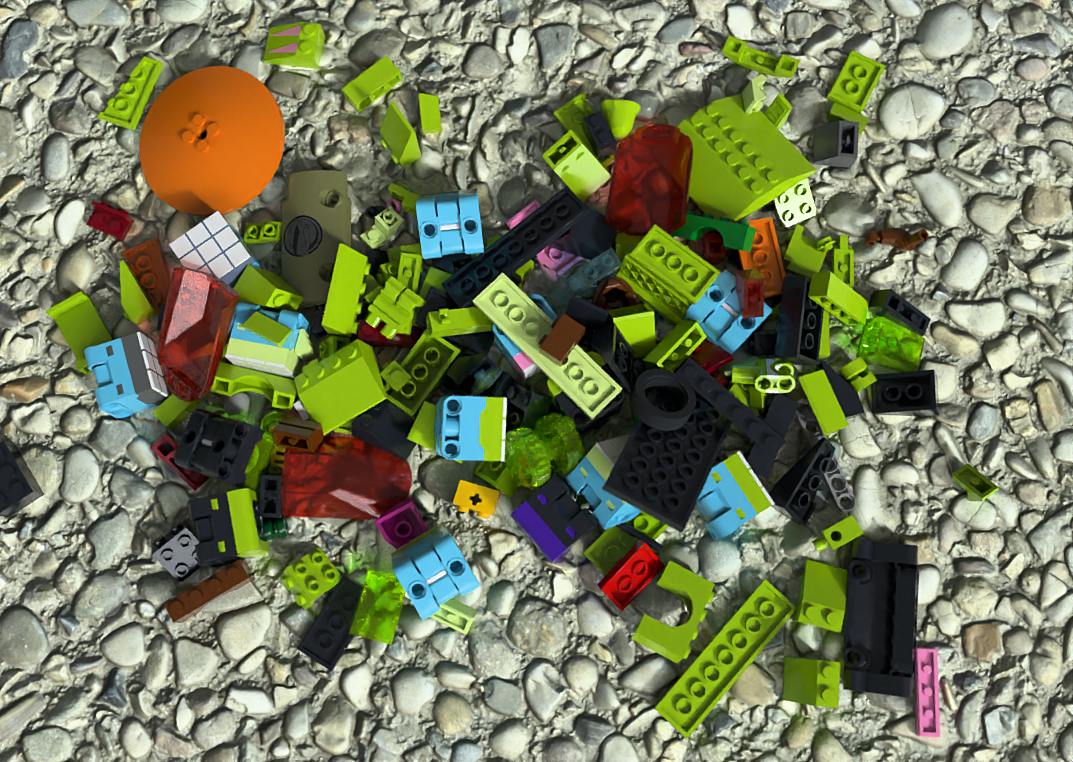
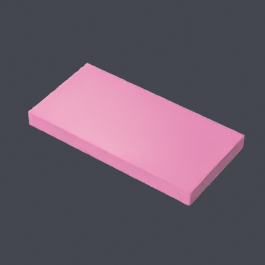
[505,199,584,282]

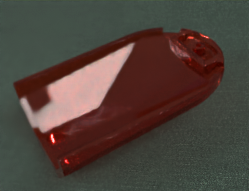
[605,124,694,236]
[157,267,240,402]
[281,436,412,520]

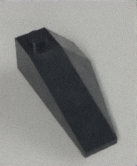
[769,437,836,527]

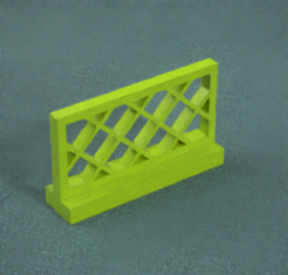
[615,253,692,326]

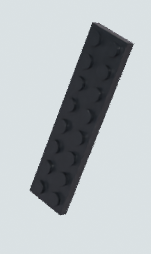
[441,186,590,309]

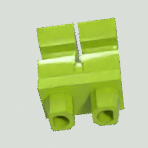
[366,276,426,340]

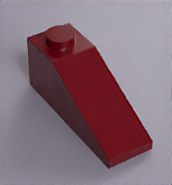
[358,320,422,348]
[150,430,210,491]

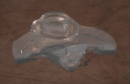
[89,575,130,617]

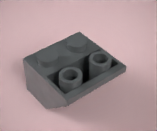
[813,120,859,168]

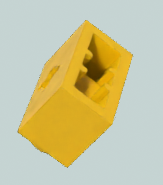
[453,480,501,519]

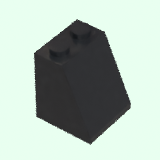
[549,204,619,263]

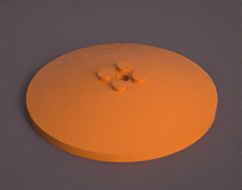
[139,66,285,217]

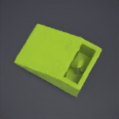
[542,129,612,202]

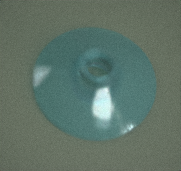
[469,366,502,396]

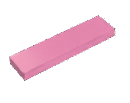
[914,647,940,737]

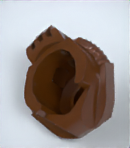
[591,277,637,324]

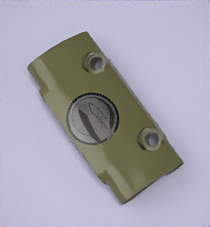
[281,170,352,309]

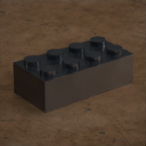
[774,276,824,365]

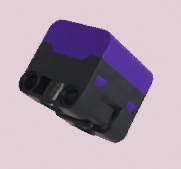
[511,474,599,565]

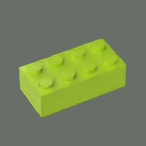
[384,329,462,420]

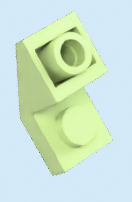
[742,74,767,115]
[360,206,403,250]

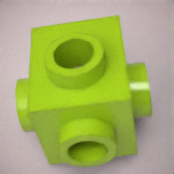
[319,335,350,360]

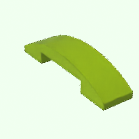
[722,36,800,78]

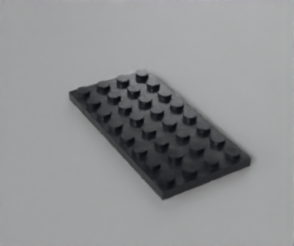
[602,387,732,533]

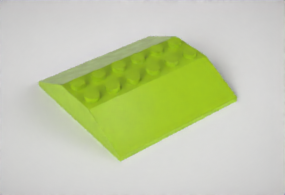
[652,93,816,223]

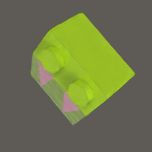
[263,22,325,69]

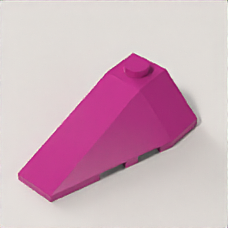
[374,496,429,549]

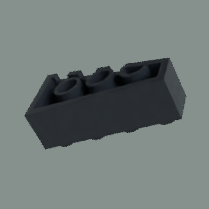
[743,393,799,479]

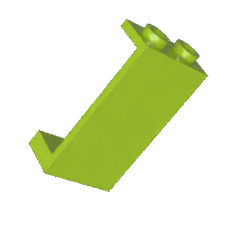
[46,291,113,375]

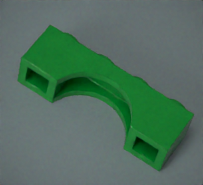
[672,210,756,252]

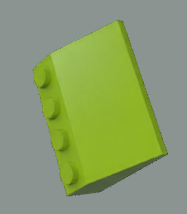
[322,243,371,338]
[294,339,387,435]

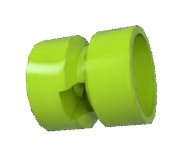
[839,357,877,393]

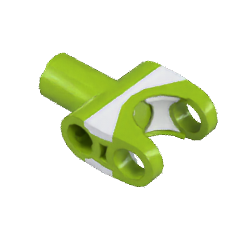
[732,359,795,393]

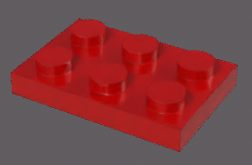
[597,539,665,611]

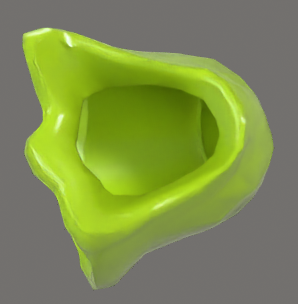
[600,99,641,138]

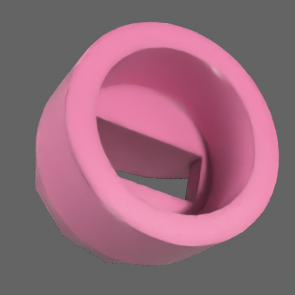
[386,198,402,214]

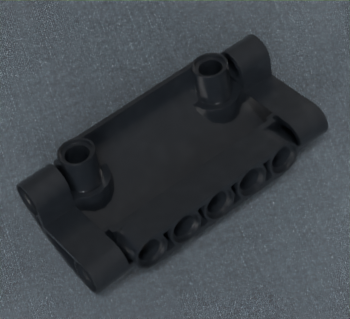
[843,538,919,698]

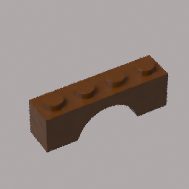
[164,559,255,623]

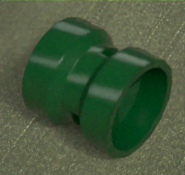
[263,516,289,541]

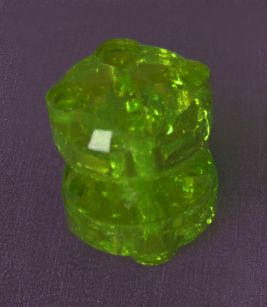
[504,413,586,489]

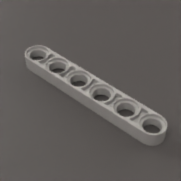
[794,399,856,512]

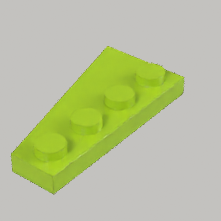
[97,56,164,131]
[553,92,615,168]

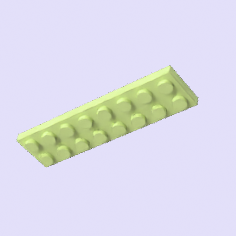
[473,273,622,420]

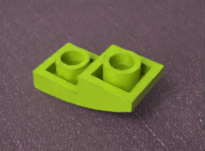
[244,221,282,244]

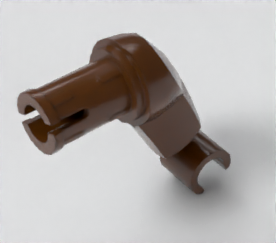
[865,228,929,251]

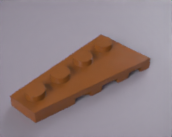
[121,238,180,315]

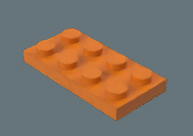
[737,217,786,299]

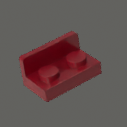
[86,200,134,241]

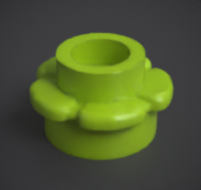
[816,236,835,253]

